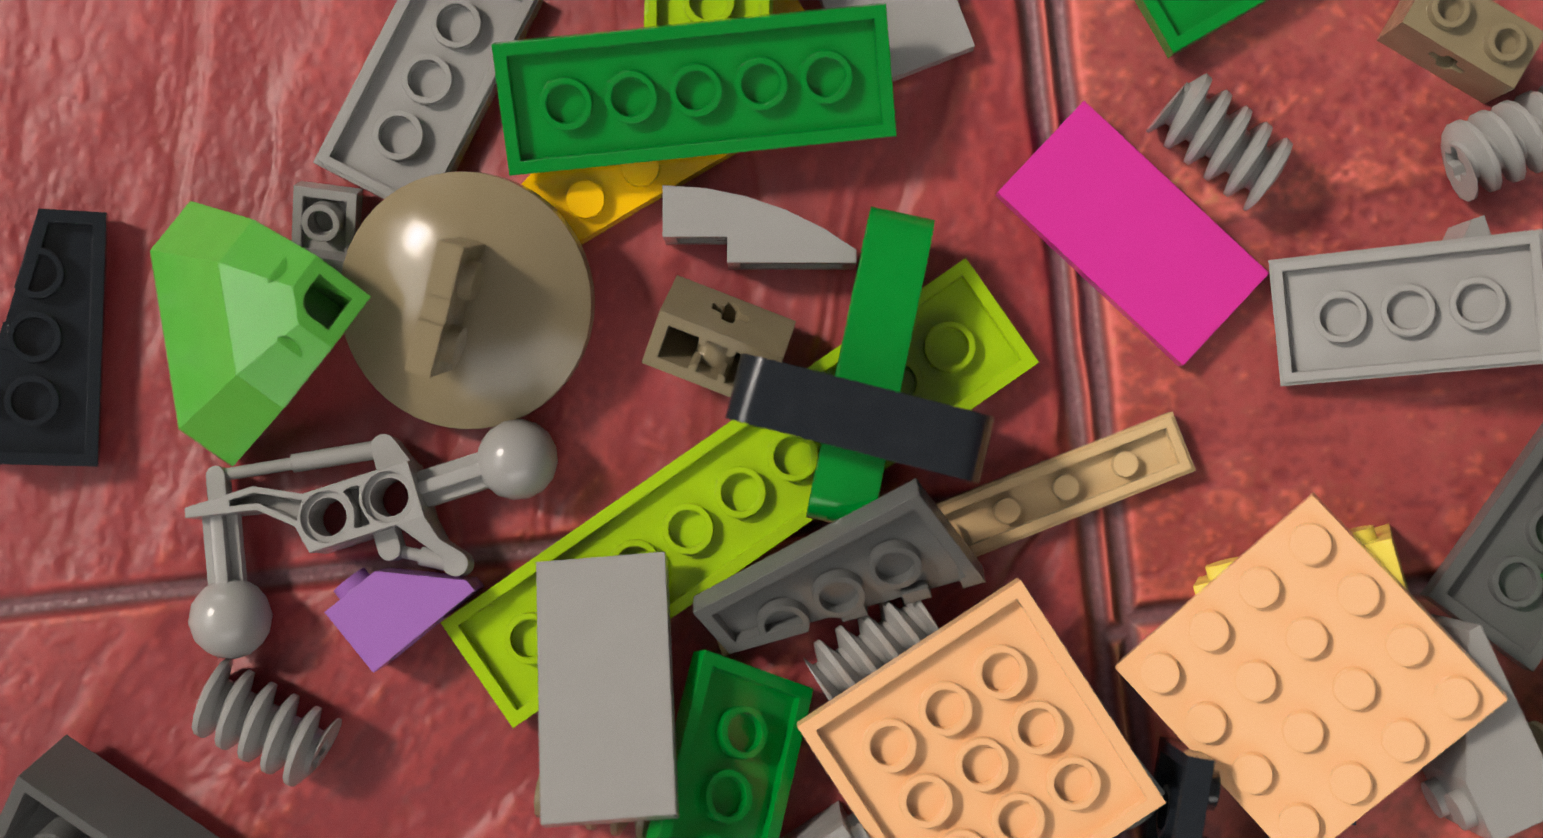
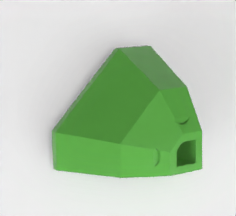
[150,201,371,467]

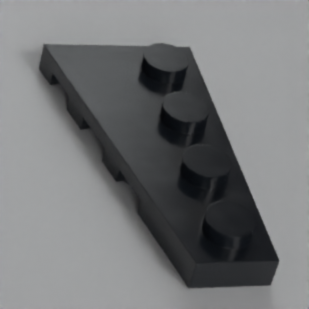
[0,208,108,467]

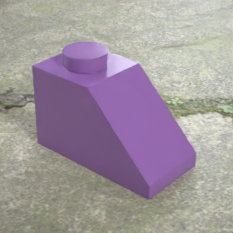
[325,567,484,673]

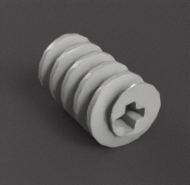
[1146,73,1293,211]
[1441,86,1543,202]
[803,597,939,701]
[192,659,342,787]

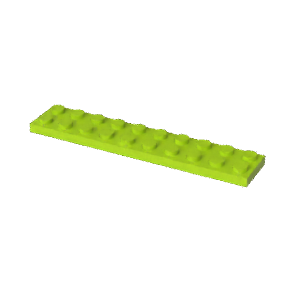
[441,258,1039,728]

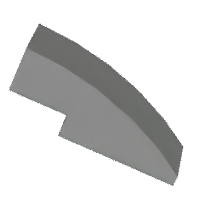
[663,185,857,270]

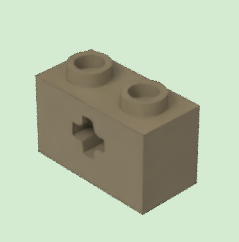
[1377,0,1543,104]
[642,275,796,397]

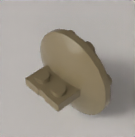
[341,171,595,429]

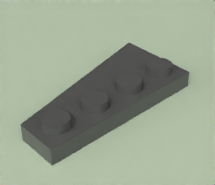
[693,479,986,654]

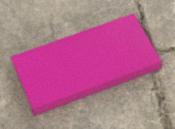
[995,101,1269,367]

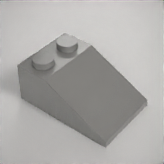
[1421,614,1543,838]

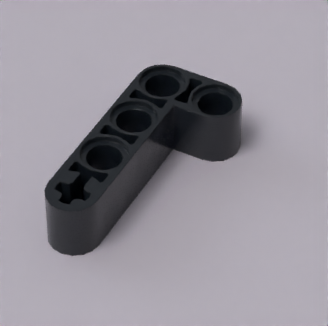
[725,353,996,483]

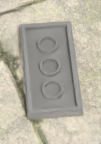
[313,0,544,199]
[1268,229,1543,386]
[536,552,679,828]

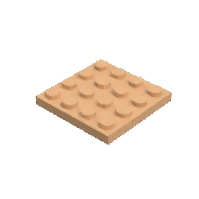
[1115,492,1508,838]
[797,578,1166,838]

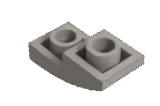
[291,181,363,273]

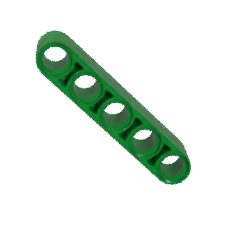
[806,206,935,523]

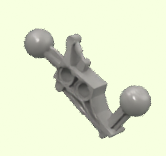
[185,419,558,659]

